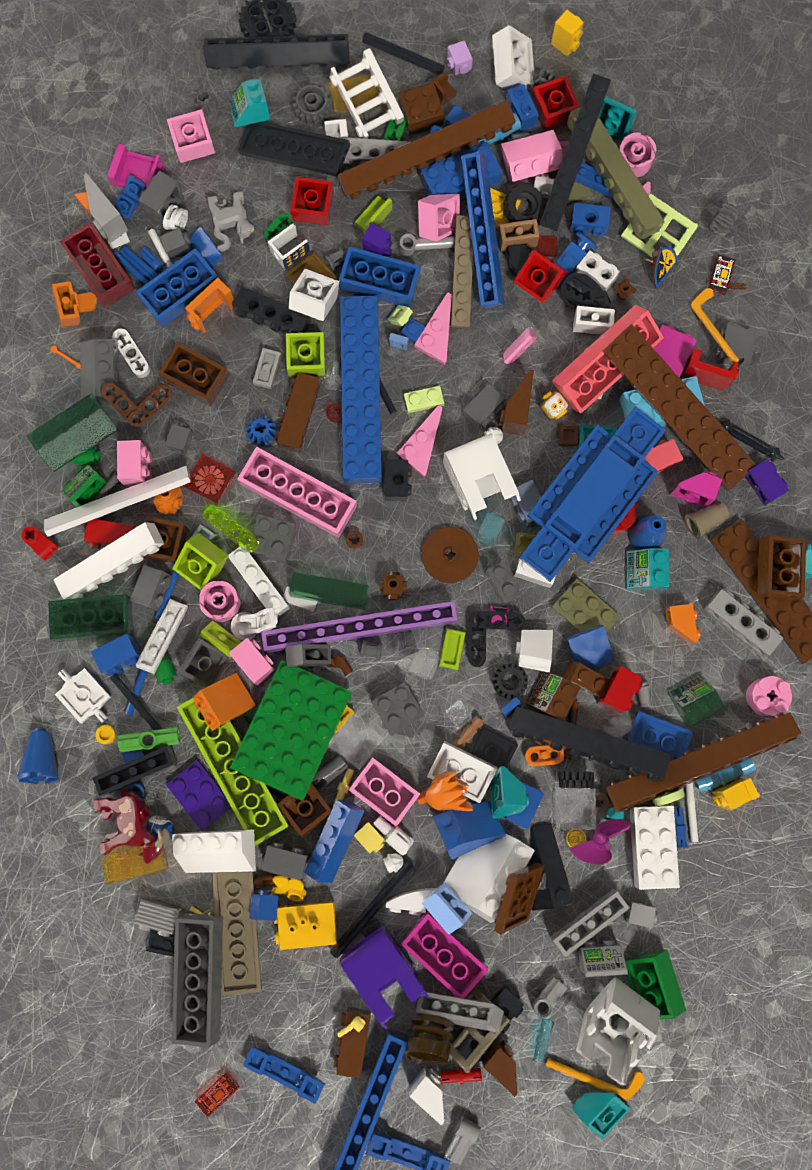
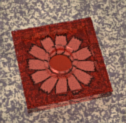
[184,454,236,505]

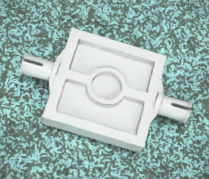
[55,668,111,723]

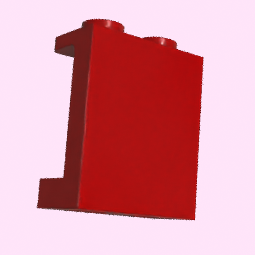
[681,348,739,391]

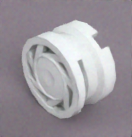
[163,204,188,231]

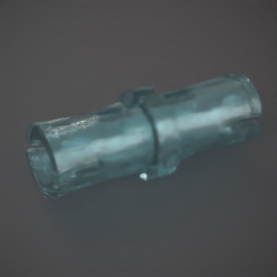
[532,1018,555,1064]

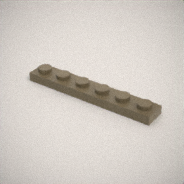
[451,215,473,328]

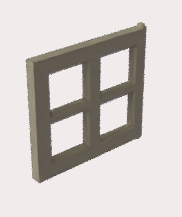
[442,986,510,1073]

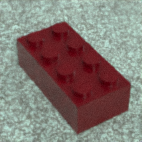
[59,222,135,309]

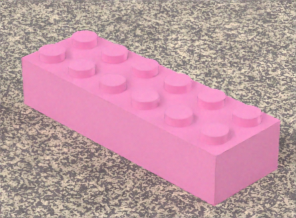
[237,447,357,538]

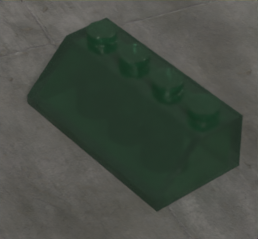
[26,393,118,472]

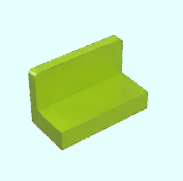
[355,196,392,232]

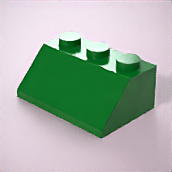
[625,950,686,1020]

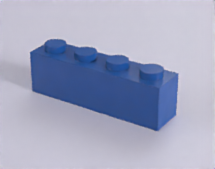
[304,800,365,883]

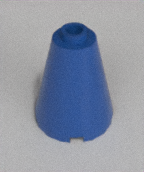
[628,515,666,550]
[17,728,59,784]

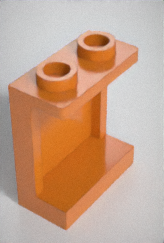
[185,278,234,334]
[193,673,256,731]

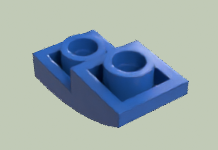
[114,175,146,219]

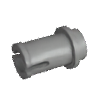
[638,682,652,707]

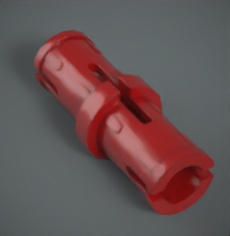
[441,1067,482,1085]

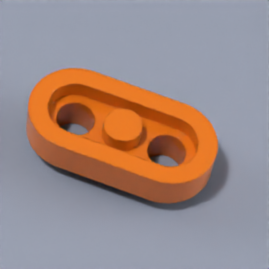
[525,745,564,766]

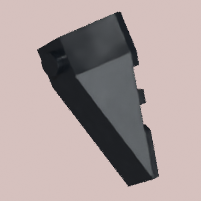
[529,823,574,911]

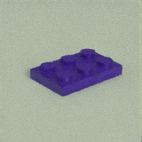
[166,760,232,831]

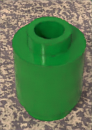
[71,447,101,466]
[155,655,177,686]

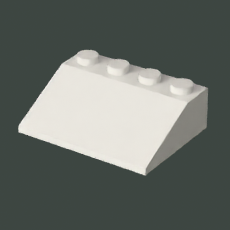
[444,834,535,923]

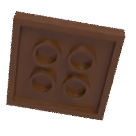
[494,862,544,935]

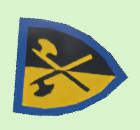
[645,246,678,289]

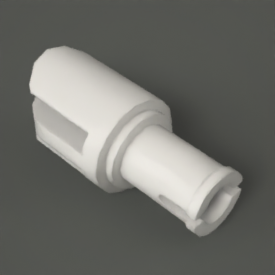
[373,815,414,855]

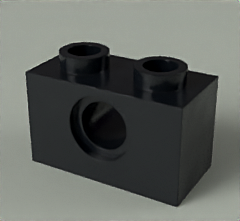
[385,460,412,501]

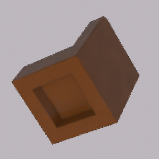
[432,71,457,106]

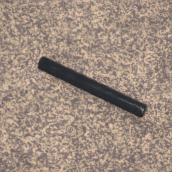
[363,32,445,75]

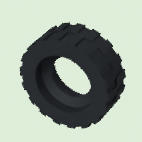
[503,184,545,223]

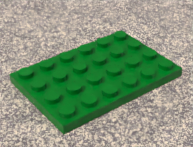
[230,660,353,801]

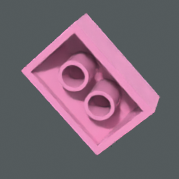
[500,130,563,182]

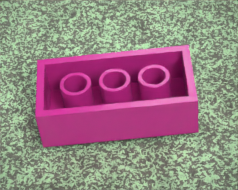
[401,911,489,999]

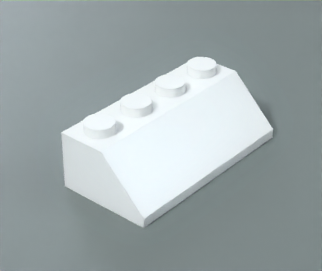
[172,830,256,873]

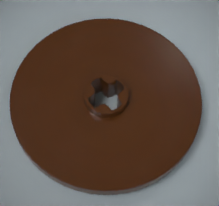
[422,527,479,583]

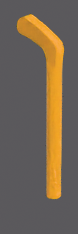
[691,288,739,364]
[545,1058,645,1100]

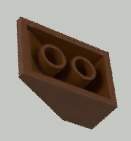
[499,370,534,435]

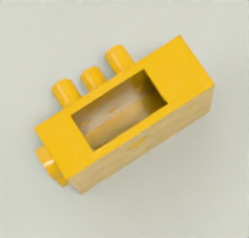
[274,901,337,950]

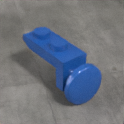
[556,231,598,289]

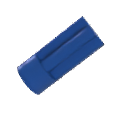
[139,246,164,272]

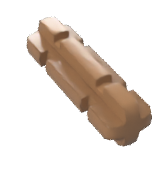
[453,716,484,749]

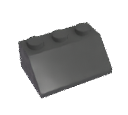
[80,339,119,399]

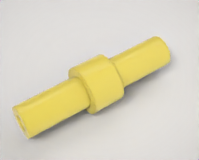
[333,768,354,805]

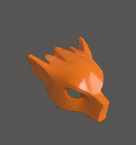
[417,770,473,811]

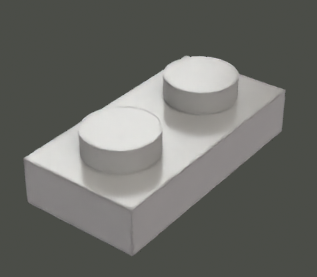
[253,348,281,389]

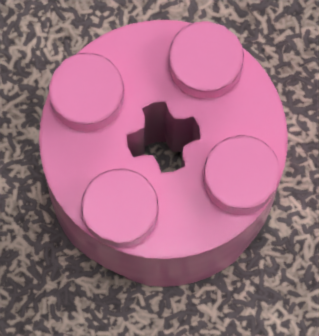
[619,133,656,177]
[199,581,241,622]
[746,676,792,717]

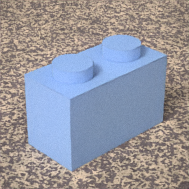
[422,882,472,934]

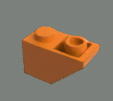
[666,604,700,644]

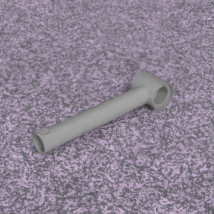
[399,234,455,256]

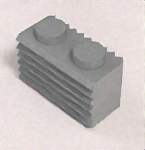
[134,898,182,937]

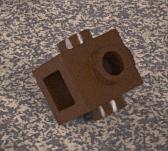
[380,572,407,600]

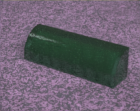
[290,572,369,610]

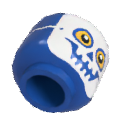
[148,816,174,839]

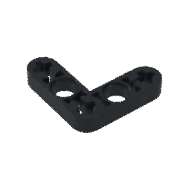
[468,611,525,668]

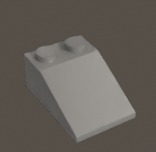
[84,173,128,243]

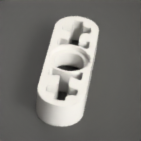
[112,329,150,378]

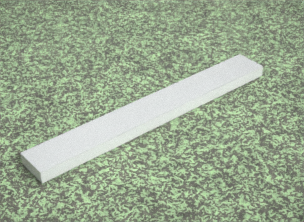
[44,466,191,536]

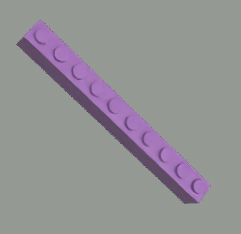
[261,601,457,653]

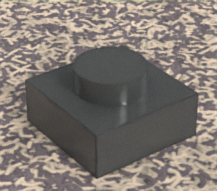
[363,107,386,131]

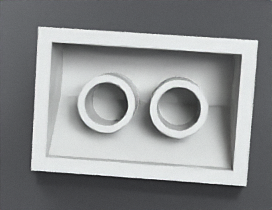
[492,25,535,91]

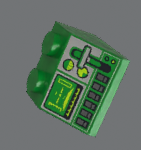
[61,465,107,507]

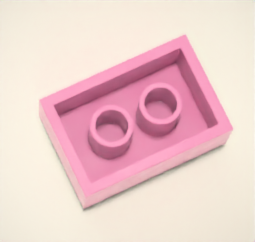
[349,758,420,826]

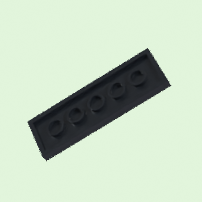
[238,121,351,177]

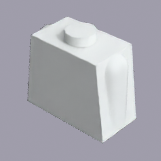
[516,630,553,672]

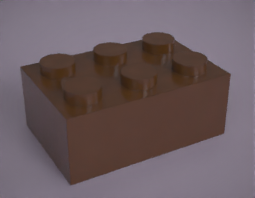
[158,342,229,407]

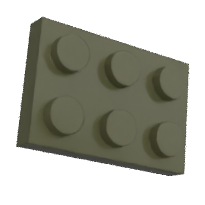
[551,578,621,633]

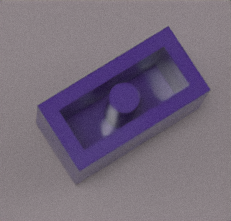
[362,223,392,257]
[745,459,789,506]

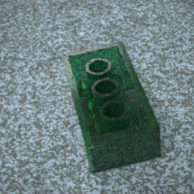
[48,594,134,642]

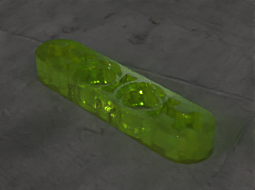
[203,505,259,553]

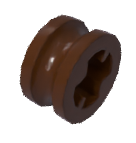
[346,531,363,549]

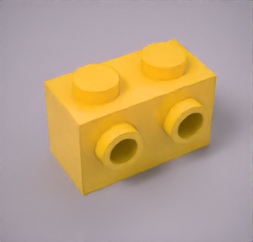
[551,10,584,57]

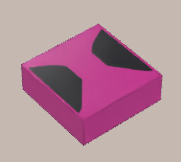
[490,607,510,627]

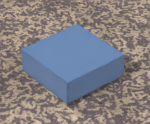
[389,333,409,351]

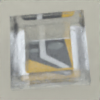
[445,700,473,730]

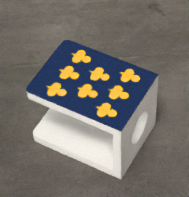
[268,224,310,270]

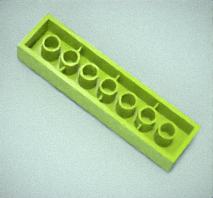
[177,698,290,846]

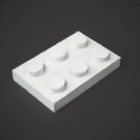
[427,741,498,803]

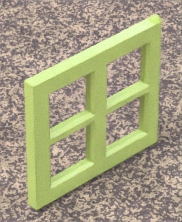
[621,193,698,257]

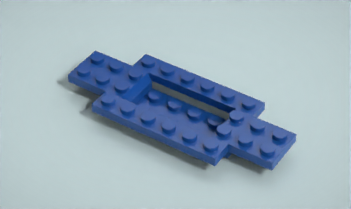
[519,406,666,582]

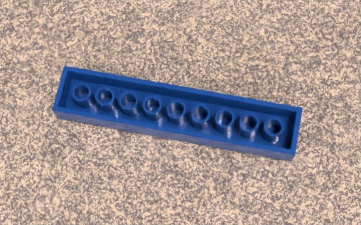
[340,296,382,484]

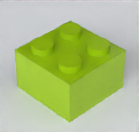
[286,332,326,377]
[172,533,229,590]

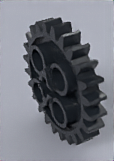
[238,0,297,37]

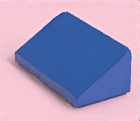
[190,227,223,268]

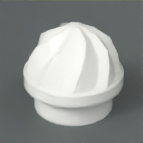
[484,427,503,445]
[383,853,403,873]

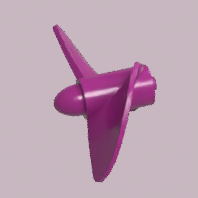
[570,819,631,865]

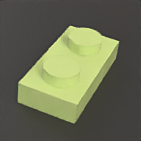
[404,386,444,413]

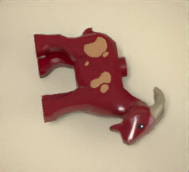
[93,788,170,864]

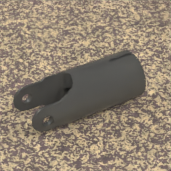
[312,753,349,791]

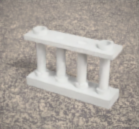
[329,48,404,139]

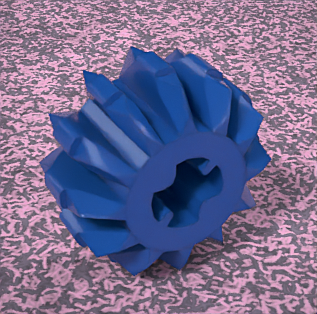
[245,414,277,447]

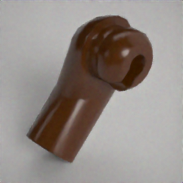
[327,655,353,676]

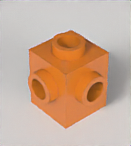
[153,487,184,515]

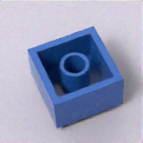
[91,634,142,676]

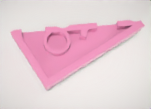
[414,292,452,365]
[397,405,442,477]

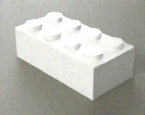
[629,805,680,889]

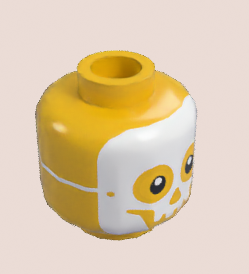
[540,391,568,420]

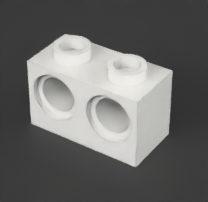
[575,251,620,292]

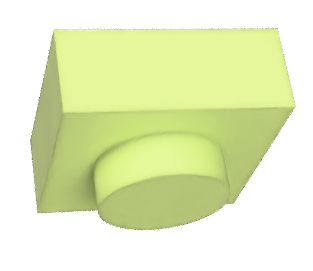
[388,305,413,326]

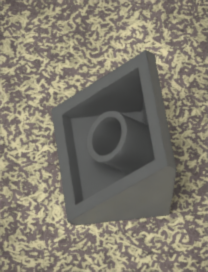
[178,638,228,687]

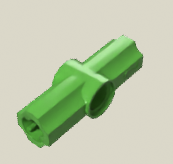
[118,727,180,752]

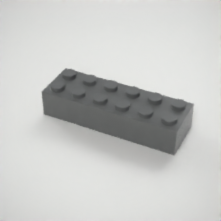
[172,913,223,1048]

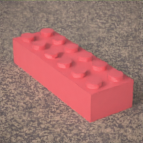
[552,305,664,414]

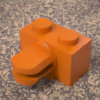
[52,281,97,328]

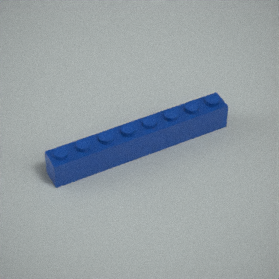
[461,151,505,309]
[333,1029,408,1170]

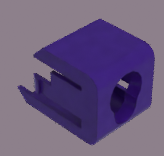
[339,925,430,1029]

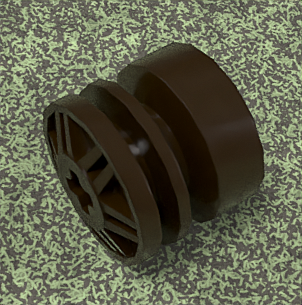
[406,1014,454,1062]

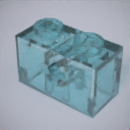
[476,512,505,548]

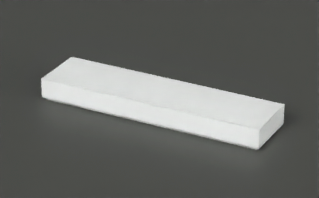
[136,599,188,674]

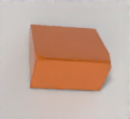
[74,192,93,218]

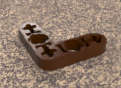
[100,381,172,427]

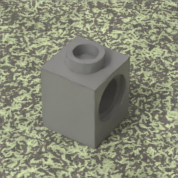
[625,900,658,928]

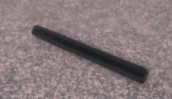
[330,861,414,958]

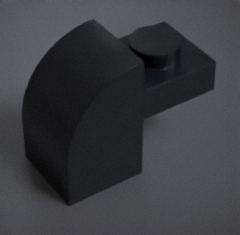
[507,245,528,277]

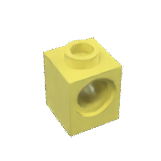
[354,821,385,853]

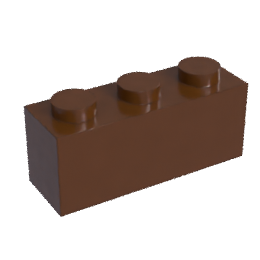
[333,1007,371,1079]

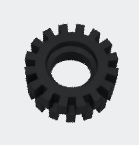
[492,663,529,699]
[558,772,595,788]

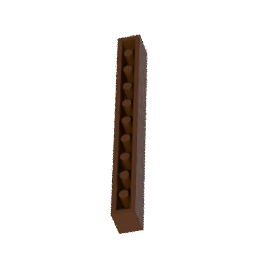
[338,100,516,200]
[606,712,802,814]

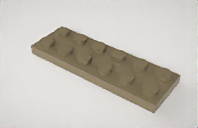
[212,871,262,996]

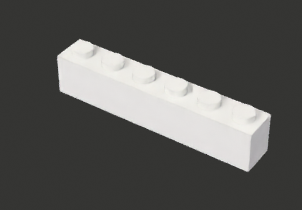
[54,522,164,601]

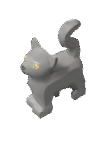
[208,192,255,251]

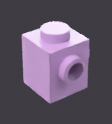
[447,40,473,75]

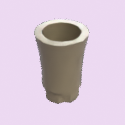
[684,501,730,539]

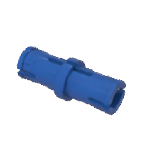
[674,807,688,848]

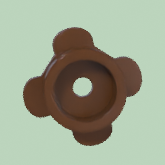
[614,278,636,300]

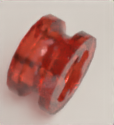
[326,404,342,422]

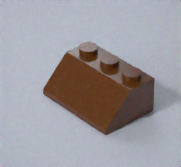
[757,535,806,598]

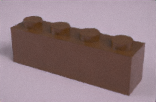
[275,372,321,453]

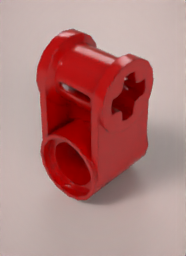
[21,526,59,562]

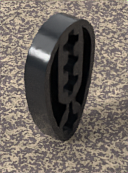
[561,271,611,309]

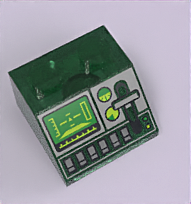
[667,674,725,726]

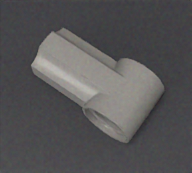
[532,977,568,1018]
[445,1117,481,1165]

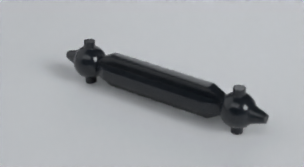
[718,419,784,461]

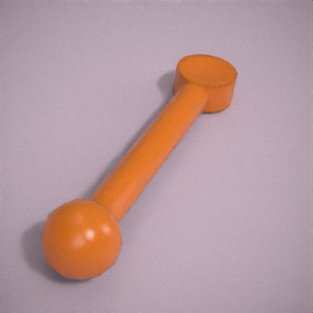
[50,345,81,369]

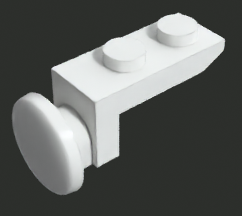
[231,608,277,640]

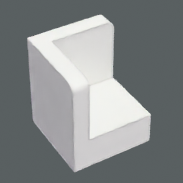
[324,119,348,138]

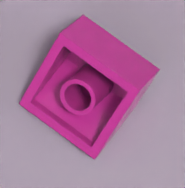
[670,472,722,508]

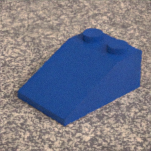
[433,801,506,860]

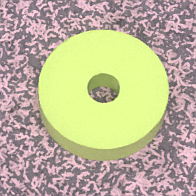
[652,788,685,806]

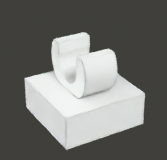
[534,173,554,198]

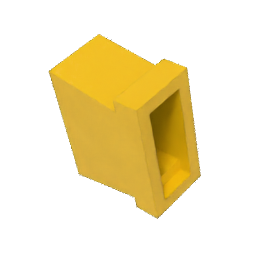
[712,778,760,810]

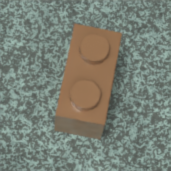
[498,219,539,251]

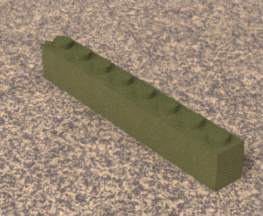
[567,107,665,240]

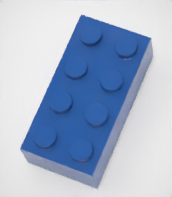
[420,142,503,201]
[339,246,421,308]
[136,248,218,328]

